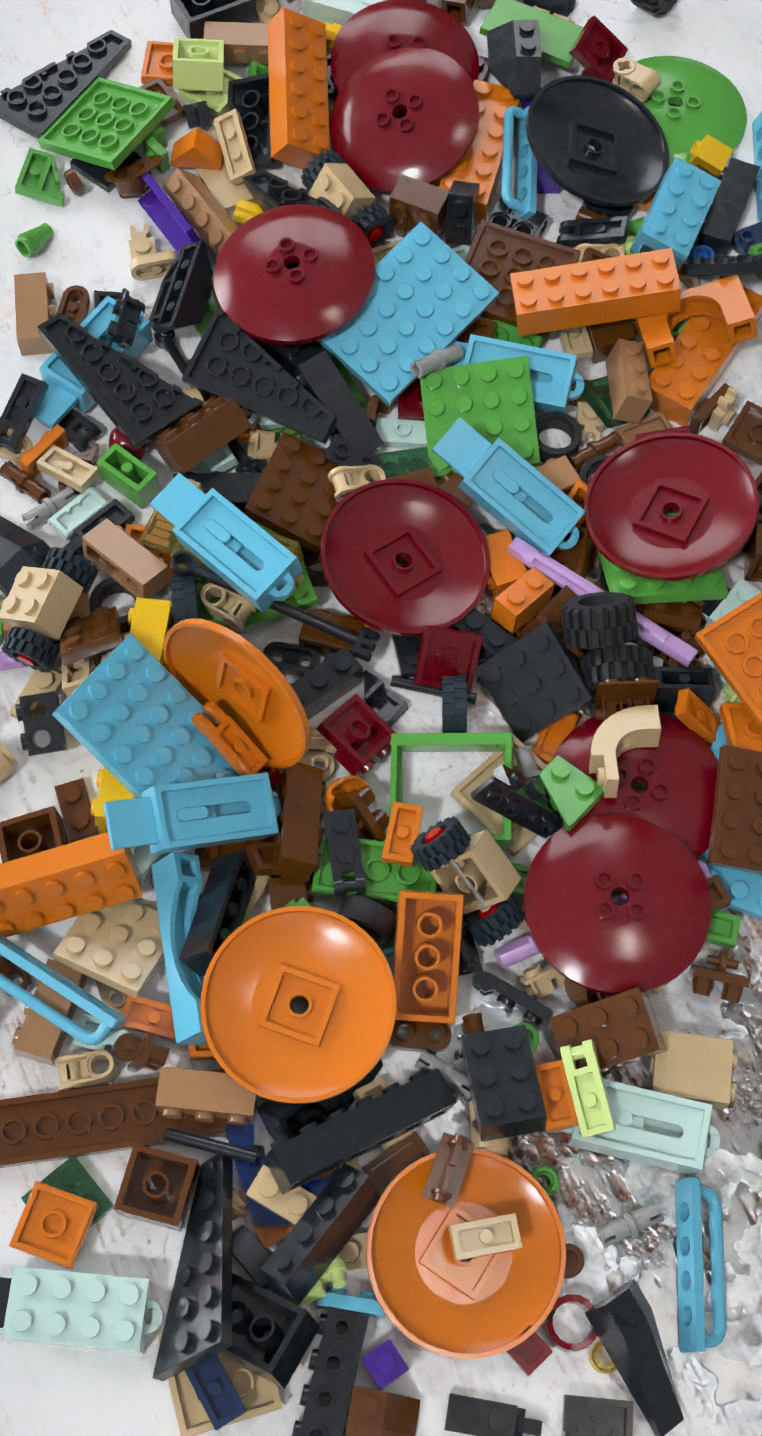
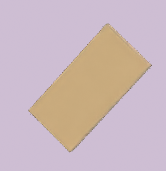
[181,125,257,214]

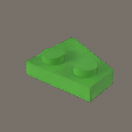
[15,148,64,207]
[538,755,604,831]

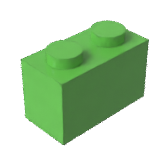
[96,443,160,509]

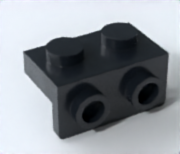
[561,1395,634,1436]

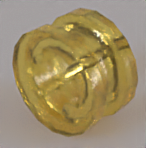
[589,1341,617,1374]

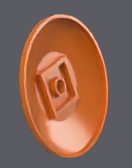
[163,618,310,768]
[200,906,397,1104]
[366,1148,566,1359]

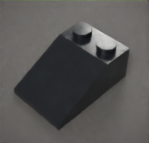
[221,1273,320,1389]

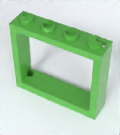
[389,733,514,850]

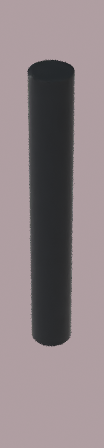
[390,675,478,705]
[163,1127,260,1164]

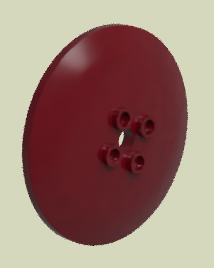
[330,0,479,119]
[330,47,479,193]
[214,204,376,345]
[584,432,759,581]
[320,479,490,636]
[546,710,718,860]
[523,813,711,995]

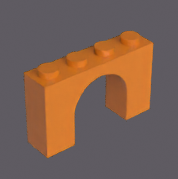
[635,274,757,368]

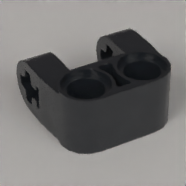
[488,197,549,238]

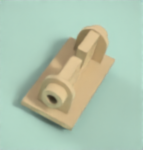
[247,429,305,459]
[516,963,565,1000]

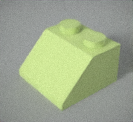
[173,38,224,93]

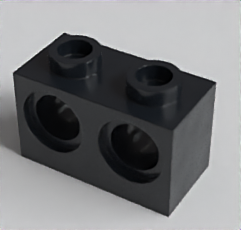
[15,691,67,756]

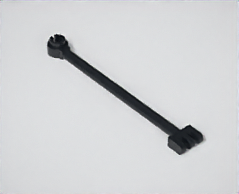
[154,330,266,473]
[170,551,381,662]

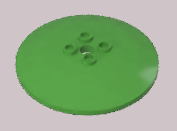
[614,56,747,168]

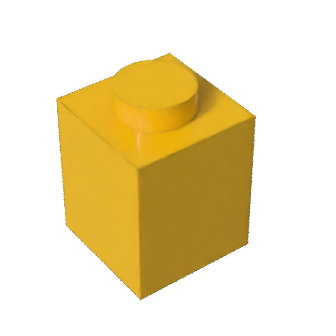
[689,134,733,176]

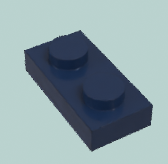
[184,1353,247,1431]

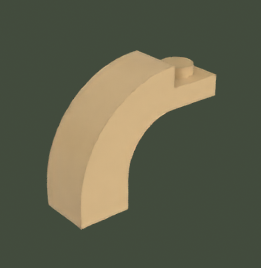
[589,705,661,798]

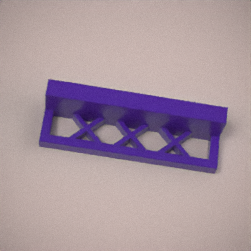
[137,172,201,256]

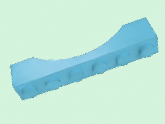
[152,851,207,1046]

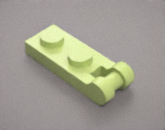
[560,1039,616,1138]

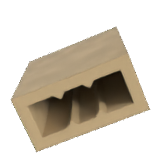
[648,1030,738,1110]

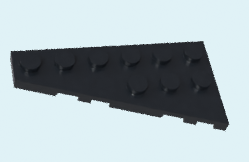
[37,313,203,450]
[152,1154,233,1381]

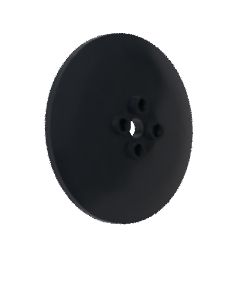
[526,75,669,207]

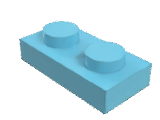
[317,1286,386,1319]

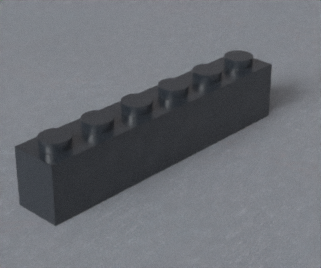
[264,1068,457,1195]

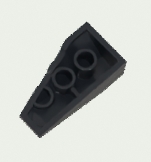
[228,73,274,168]
[243,171,342,214]
[0,516,51,597]
[256,1058,383,1141]
[585,1278,684,1436]

